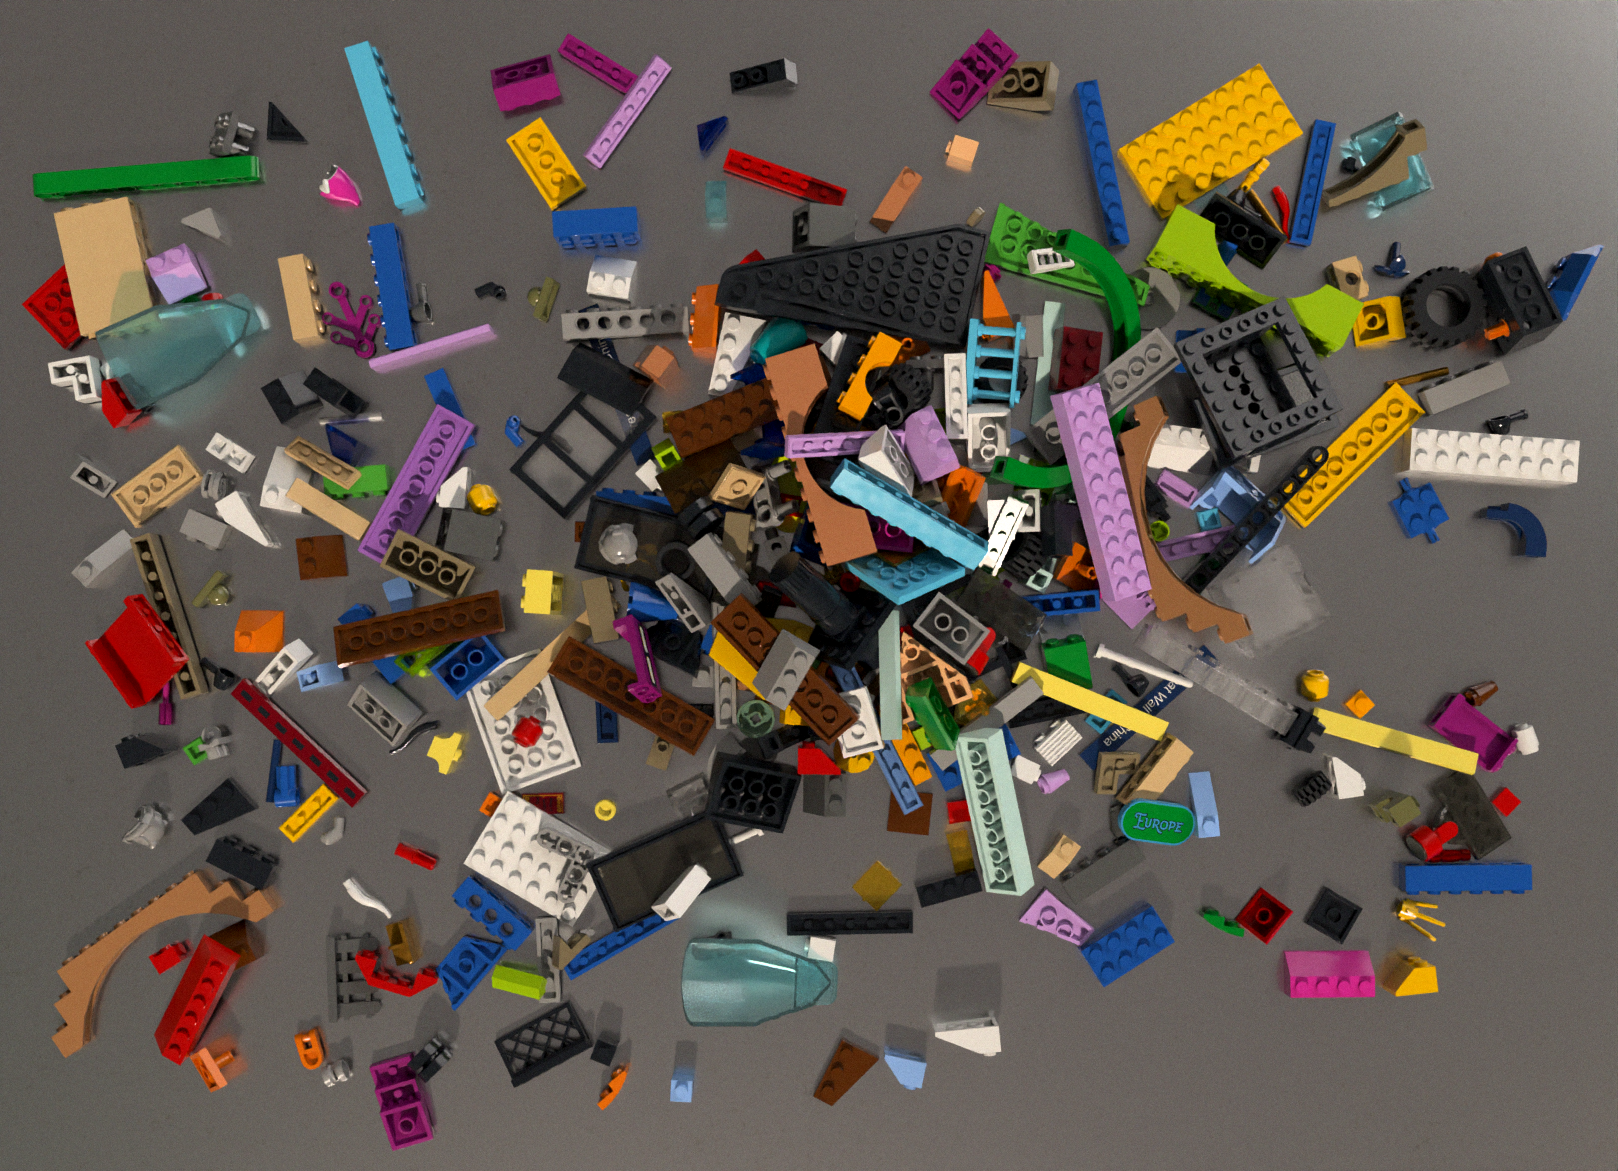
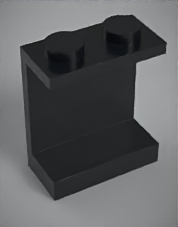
[303,367,367,419]

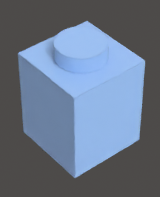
[670,1074,694,1102]

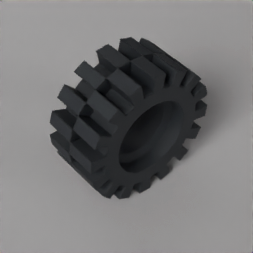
[1291,770,1332,807]

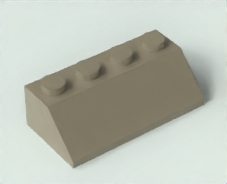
[380,528,475,600]

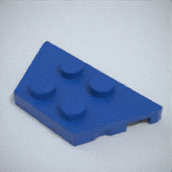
[436,936,508,1011]

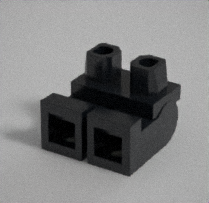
[1271,705,1326,754]

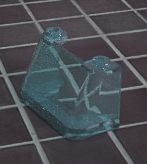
[1349,112,1435,212]

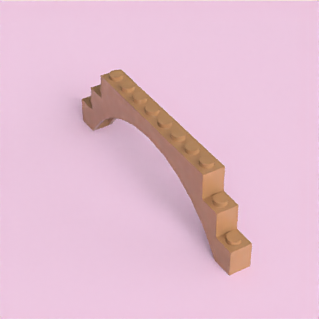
[1118,396,1254,644]
[51,870,279,1058]

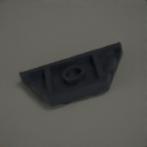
[647,619,702,678]

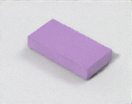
[1154,469,1200,508]

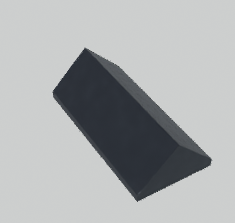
[1199,191,1287,269]

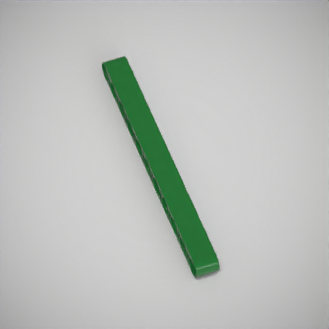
[32,156,261,198]

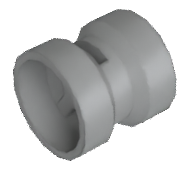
[321,1059,350,1087]

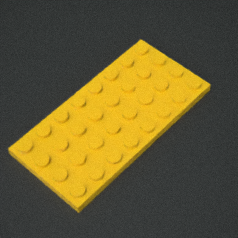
[1118,63,1303,221]

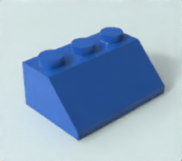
[427,636,505,701]

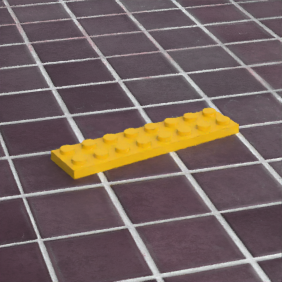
[1275,382,1425,528]

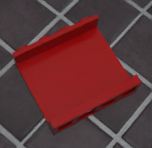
[85,594,190,709]

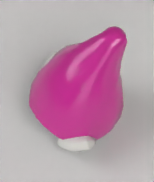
[319,165,360,206]

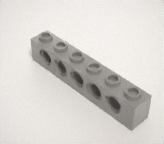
[561,303,689,341]

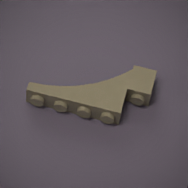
[1321,119,1427,207]

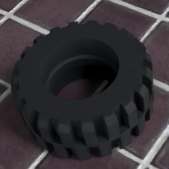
[1401,266,1487,350]

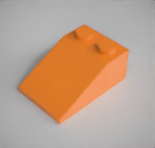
[979,270,1015,344]

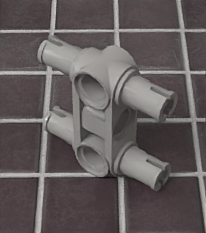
[751,460,800,528]

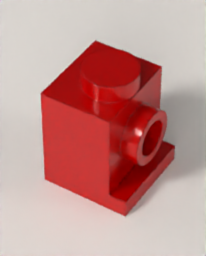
[149,942,187,975]

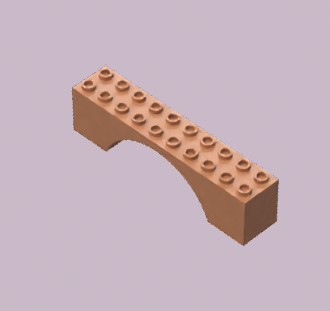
[763,344,877,567]

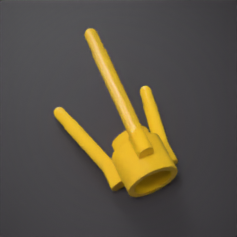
[1396,898,1445,941]

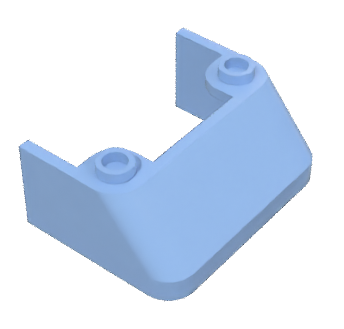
[1189,465,1286,564]

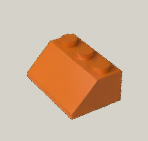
[688,284,721,354]

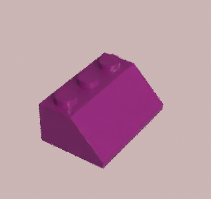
[490,54,561,111]

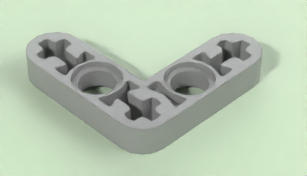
[537,827,595,903]

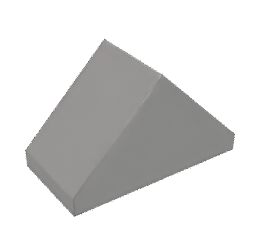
[181,207,227,243]

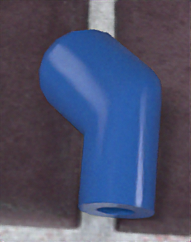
[505,415,524,447]

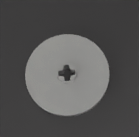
[1130,267,1180,330]

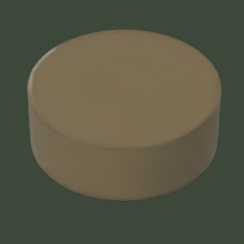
[966,207,986,227]

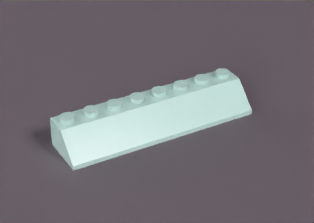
[956,728,1035,896]

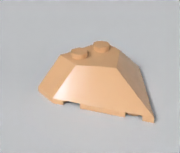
[900,632,974,725]

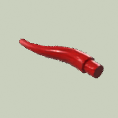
[1272,185,1290,243]

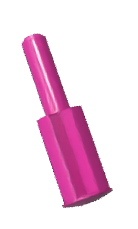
[158,682,172,725]

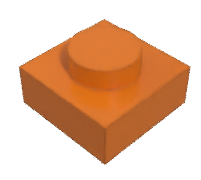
[479,792,503,817]

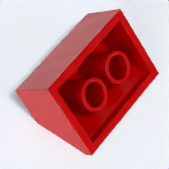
[798,741,841,775]

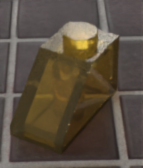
[944,827,975,873]

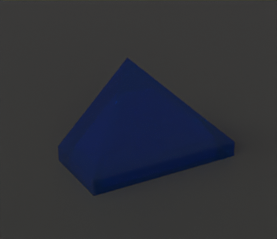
[697,116,729,156]

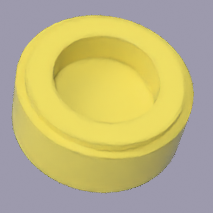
[595,799,616,821]

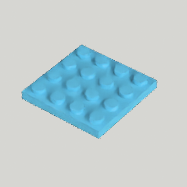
[845,547,965,605]

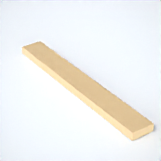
[483,594,621,721]

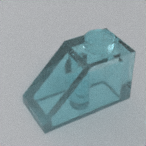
[705,181,728,224]

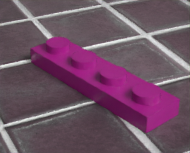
[557,33,639,94]

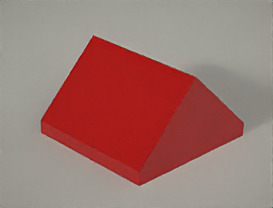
[1235,888,1293,945]

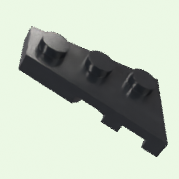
[181,777,258,836]

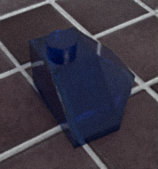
[325,423,367,467]

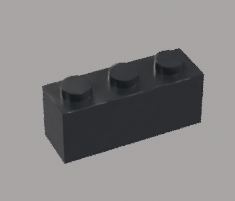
[206,836,279,890]
[915,868,983,908]

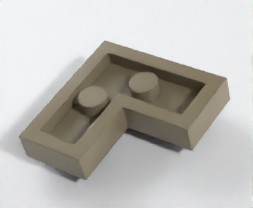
[1094,752,1141,794]

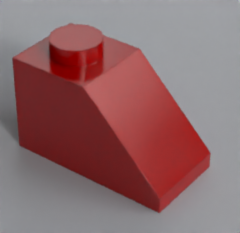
[101,377,142,428]

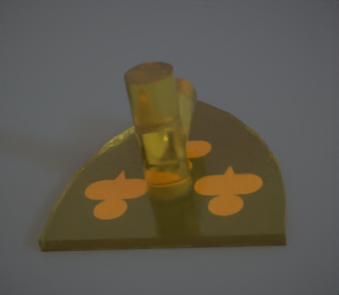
[954,678,998,725]

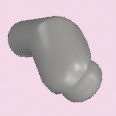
[320,817,345,845]

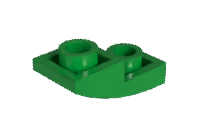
[1199,908,1245,937]

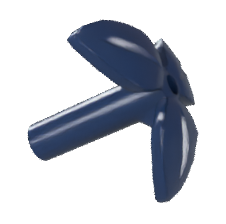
[1374,242,1410,277]

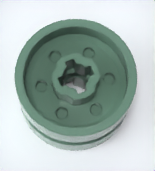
[737,699,775,738]

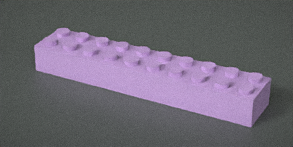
[1050,383,1152,602]

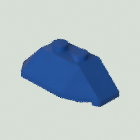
[1547,244,1604,321]

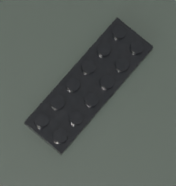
[813,334,881,466]

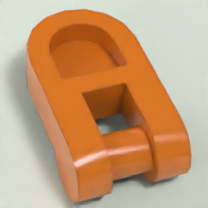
[294,1028,324,1070]

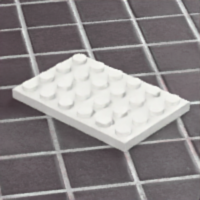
[466,648,582,795]
[463,791,612,927]

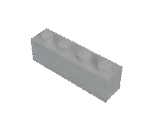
[1417,360,1511,417]
[687,533,762,606]

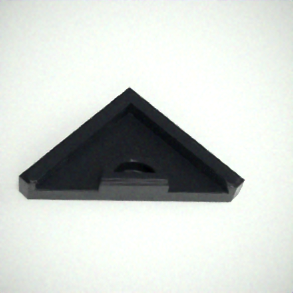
[267,102,307,144]

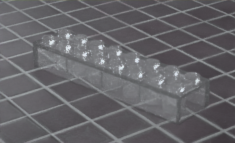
[1133,623,1298,736]

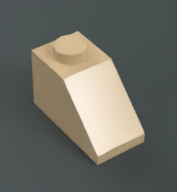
[1037,832,1081,879]

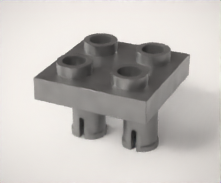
[208,111,254,157]
[905,355,945,393]

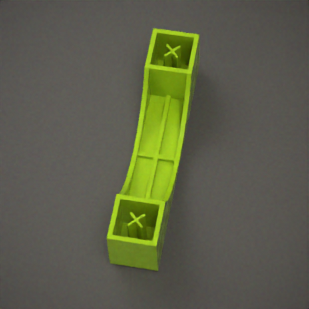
[1145,204,1364,357]

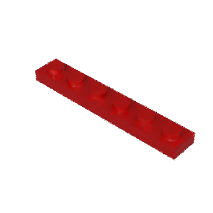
[723,148,847,206]

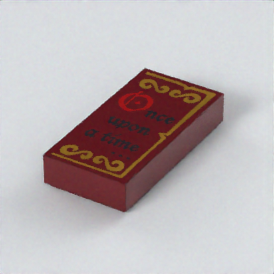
[522,792,565,814]

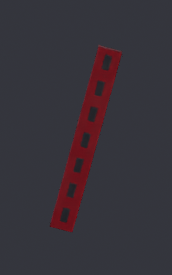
[231,678,368,808]

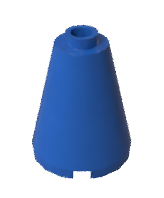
[626,582,678,623]

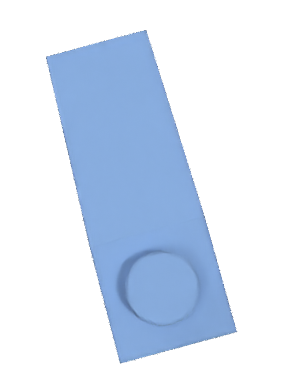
[1188,771,1220,838]

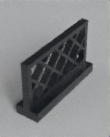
[494,1002,593,1088]

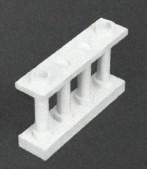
[944,353,968,444]

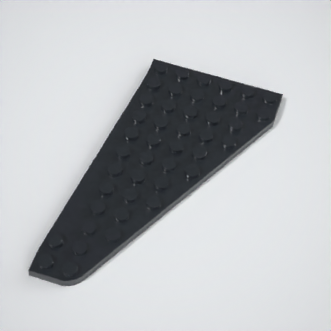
[714,224,991,349]

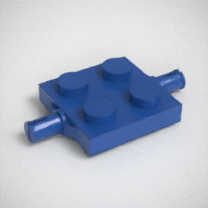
[1391,477,1449,544]

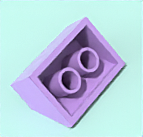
[897,405,960,485]

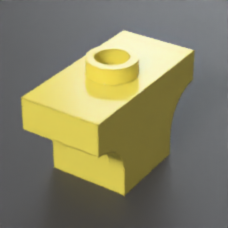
[427,731,466,775]

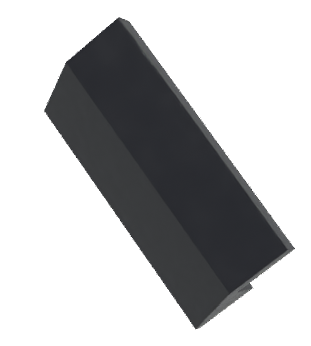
[557,342,654,417]

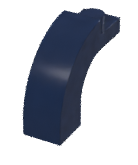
[1479,503,1547,558]

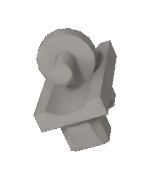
[198,726,231,761]

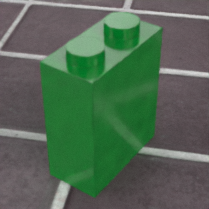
[1040,634,1093,689]

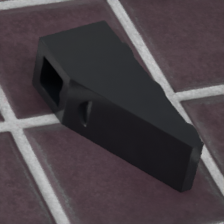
[730,58,798,94]

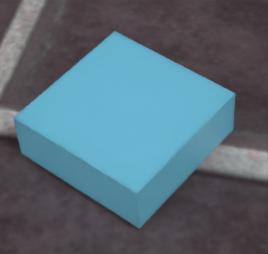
[1196,507,1222,532]

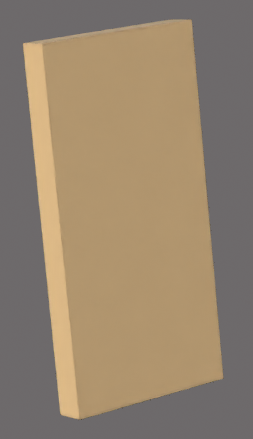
[111,445,203,528]

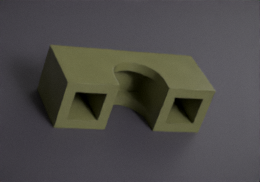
[1369,790,1422,827]

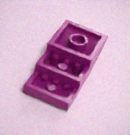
[930,28,1020,119]
[369,1053,434,1151]

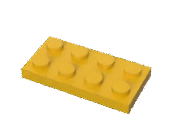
[506,117,587,210]

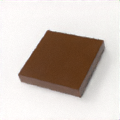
[887,790,933,836]

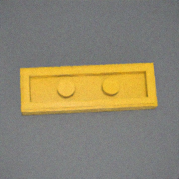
[279,783,339,843]

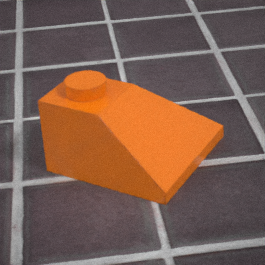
[234,610,284,652]

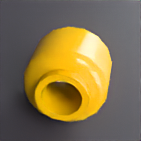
[466,484,498,516]
[1301,670,1329,702]

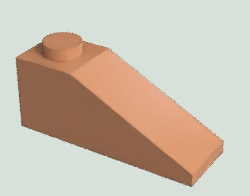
[869,166,923,234]

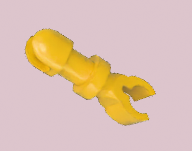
[1238,158,1270,193]

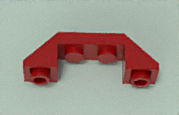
[355,949,439,997]

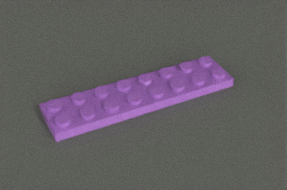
[357,404,476,564]

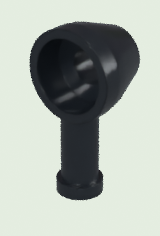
[1227,189,1261,218]
[1488,409,1528,435]
[199,656,237,691]
[1112,662,1149,698]

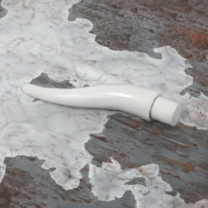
[343,879,391,918]

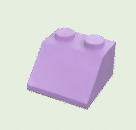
[146,243,208,304]

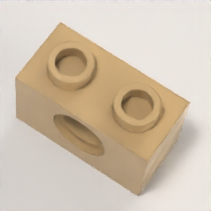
[1327,256,1369,300]

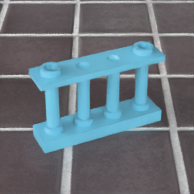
[966,318,1026,408]

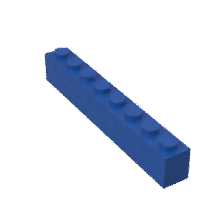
[1073,79,1130,251]

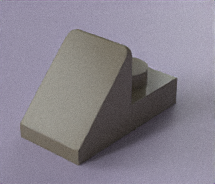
[552,932,591,970]

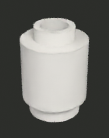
[1511,722,1539,755]

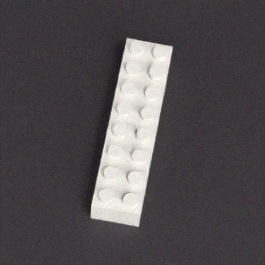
[1401,428,1580,484]

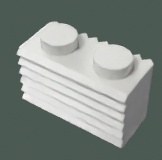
[1033,719,1083,766]

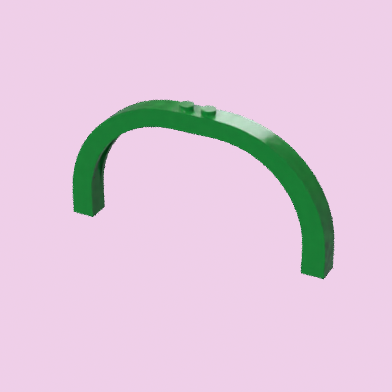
[990,229,1141,488]

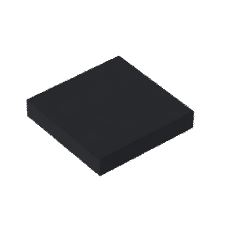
[1304,887,1363,944]

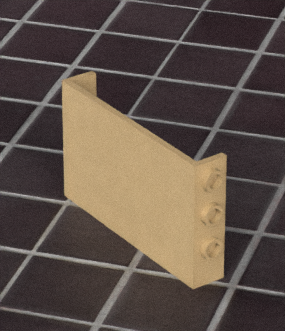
[54,197,161,340]

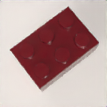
[1048,326,1103,393]

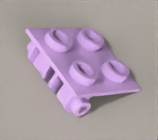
[1102,591,1156,629]

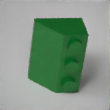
[905,677,960,751]

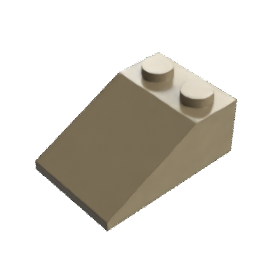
[987,61,1059,111]

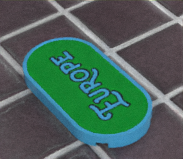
[1118,798,1195,846]

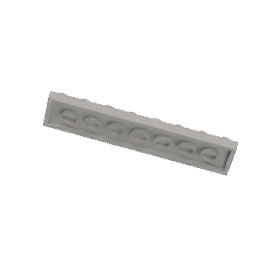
[1024,327,1181,465]

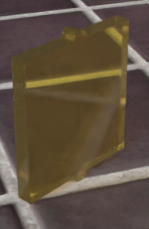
[852,861,902,911]

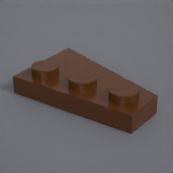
[813,1039,879,1106]

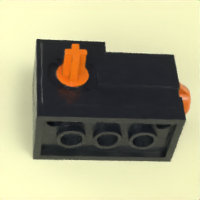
[1472,246,1563,355]

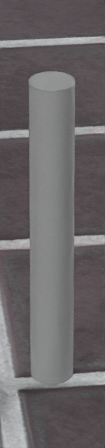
[319,412,383,426]

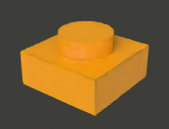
[1343,689,1375,719]

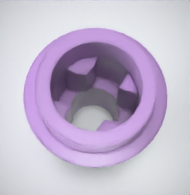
[1037,769,1070,794]

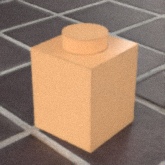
[946,135,979,167]

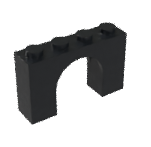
[1040,501,1093,562]

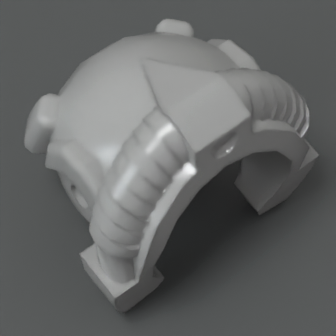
[598,523,638,565]
[121,805,167,849]

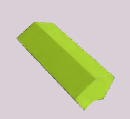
[492,965,548,1000]

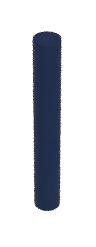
[266,739,282,803]

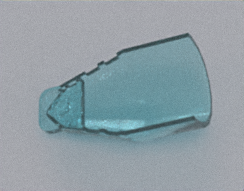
[95,293,261,411]
[681,938,838,1027]

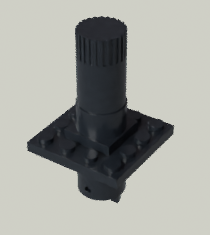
[769,551,897,671]

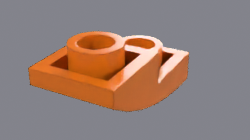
[597,1066,629,1111]

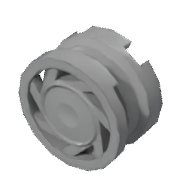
[201,469,228,501]

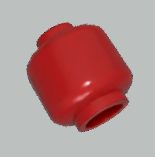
[512,715,543,748]

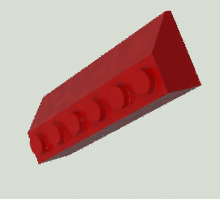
[154,934,241,1065]

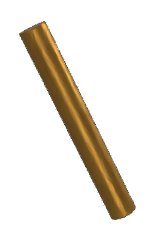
[1246,189,1289,243]
[1386,366,1449,389]

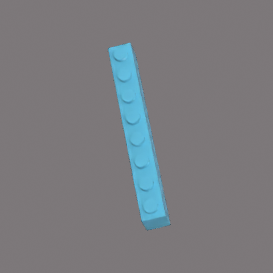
[344,41,424,210]
[830,458,988,570]

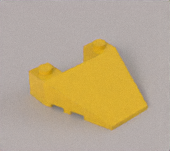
[708,617,813,702]

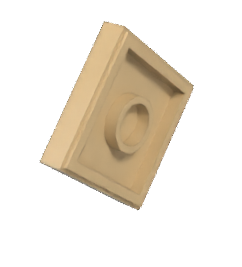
[709,463,766,510]

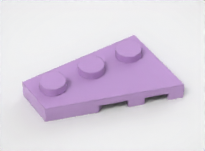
[1019,888,1095,946]

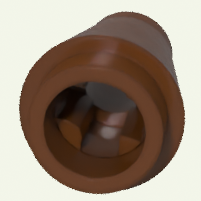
[1465,680,1498,707]

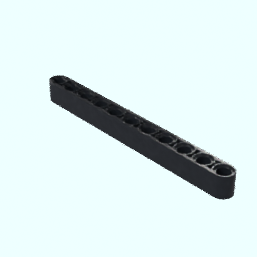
[1171,446,1329,620]

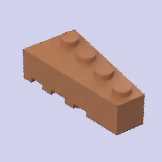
[632,345,680,389]

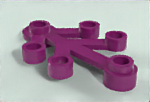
[322,282,381,358]

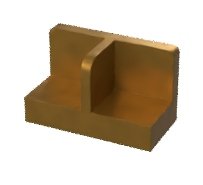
[385,919,419,966]

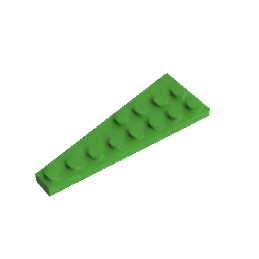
[984,203,1150,307]

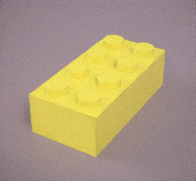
[521,569,564,615]

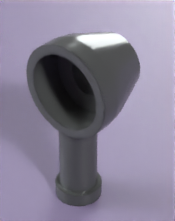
[410,283,432,322]

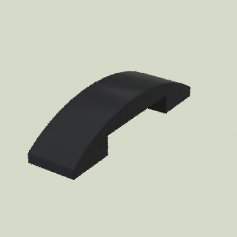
[756,724,810,759]

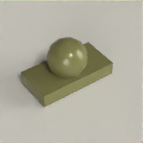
[527,276,560,322]
[192,570,230,608]

